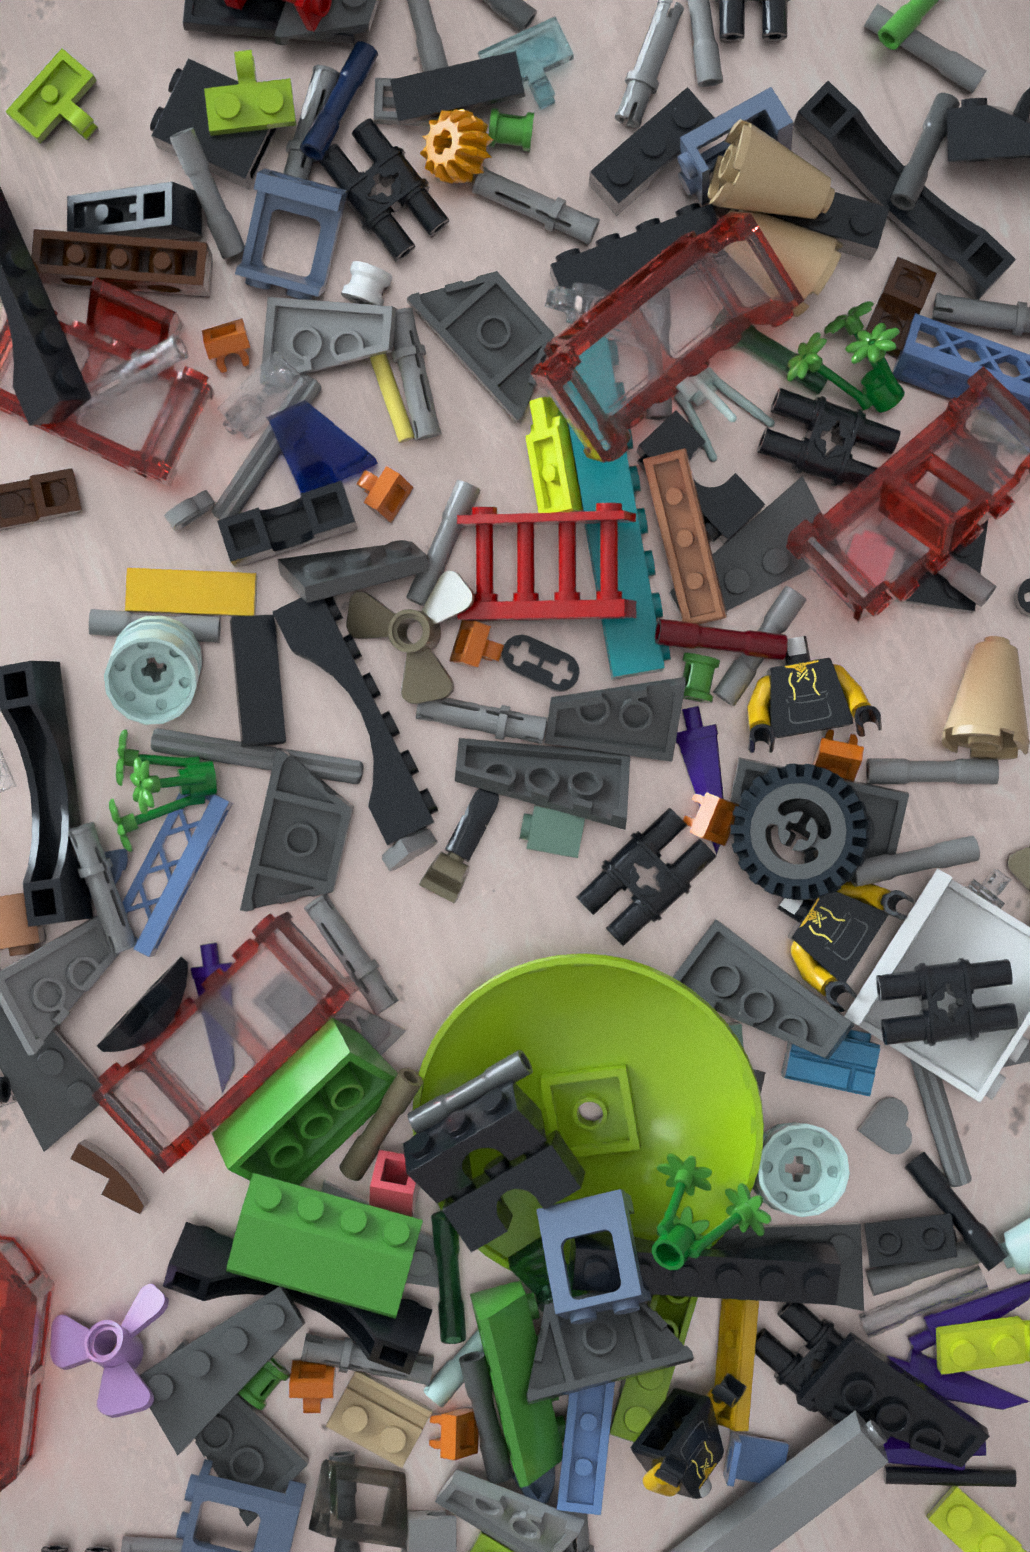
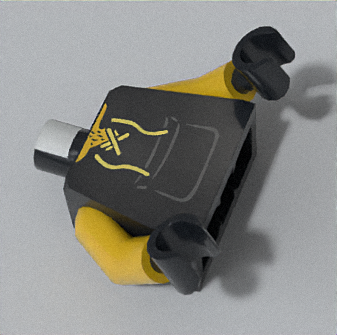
[747,636,882,753]
[777,881,914,1012]
[630,1373,746,1499]

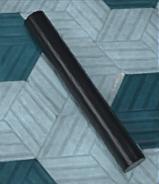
[884,1466,1017,1487]

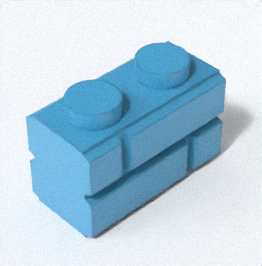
[781,1029,880,1097]

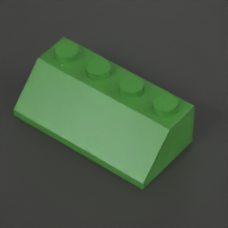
[212,1017,398,1185]
[226,1173,423,1319]
[470,1281,566,1488]

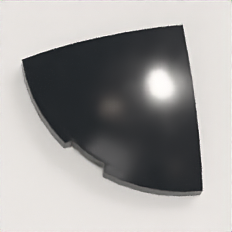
[97,956,188,1052]

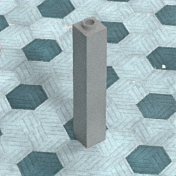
[669,1411,889,1552]

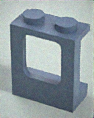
[677,87,793,206]
[235,169,348,300]
[536,1189,651,1324]
[176,1459,306,1552]

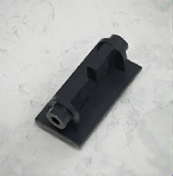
[864,1213,957,1268]

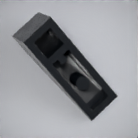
[947,98,1030,163]
[67,181,202,240]

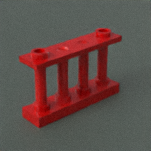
[457,503,636,621]

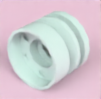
[104,615,202,725]
[753,1122,850,1217]

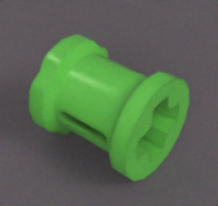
[487,108,534,152]
[682,653,720,703]
[239,1357,290,1410]

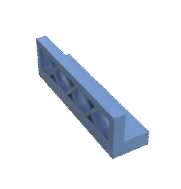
[892,313,1030,427]
[122,792,233,957]
[557,1382,615,1515]

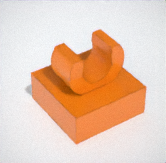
[202,318,250,373]
[356,466,414,523]
[449,620,504,668]
[812,729,864,781]
[683,792,739,846]
[289,1360,336,1413]
[429,1407,479,1460]

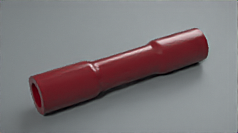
[655,618,788,660]

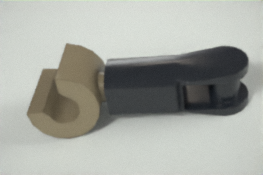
[419,789,499,903]

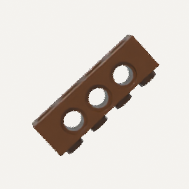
[31,229,213,297]

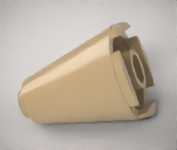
[708,119,835,219]
[718,209,843,317]
[941,636,1030,760]

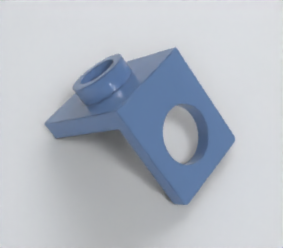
[723,1432,789,1487]

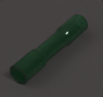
[709,306,828,395]
[431,1211,466,1344]

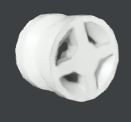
[341,261,393,306]

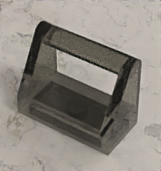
[308,1459,408,1548]

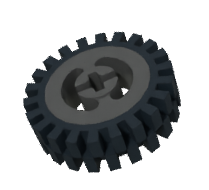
[730,763,871,900]

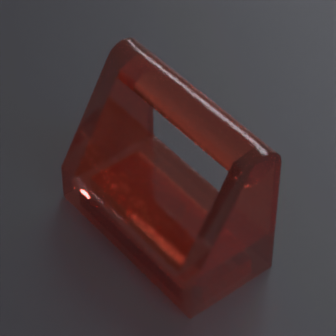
[86,277,184,363]
[878,450,995,558]

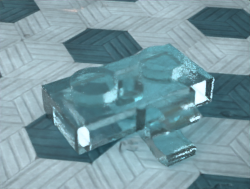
[478,16,574,110]

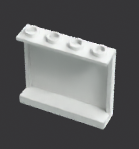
[845,868,1030,1103]

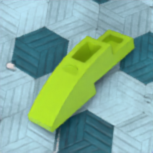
[609,1294,698,1443]

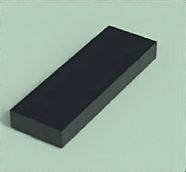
[390,51,526,125]
[230,615,286,747]

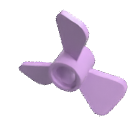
[50,1284,169,1418]

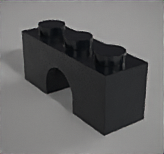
[588,87,715,216]
[637,410,765,544]
[217,481,358,568]
[403,1079,547,1204]
[442,1129,586,1253]

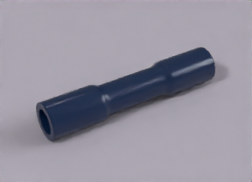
[300,41,378,160]

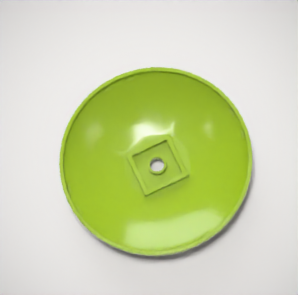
[413,954,764,1290]

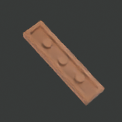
[643,448,728,625]

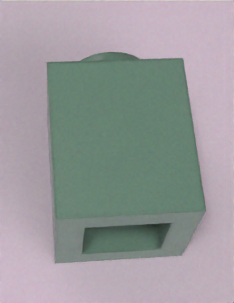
[519,806,585,858]

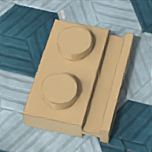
[326,1371,433,1468]

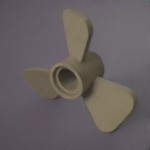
[346,571,474,704]

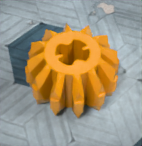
[420,109,494,184]

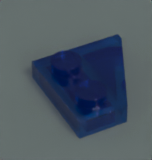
[266,400,378,494]

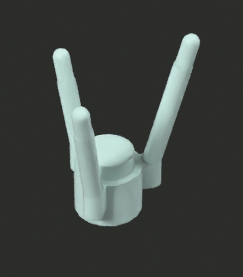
[672,360,775,462]

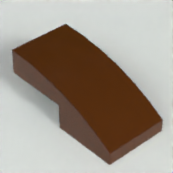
[866,257,937,358]
[0,468,82,531]
[70,1139,150,1214]

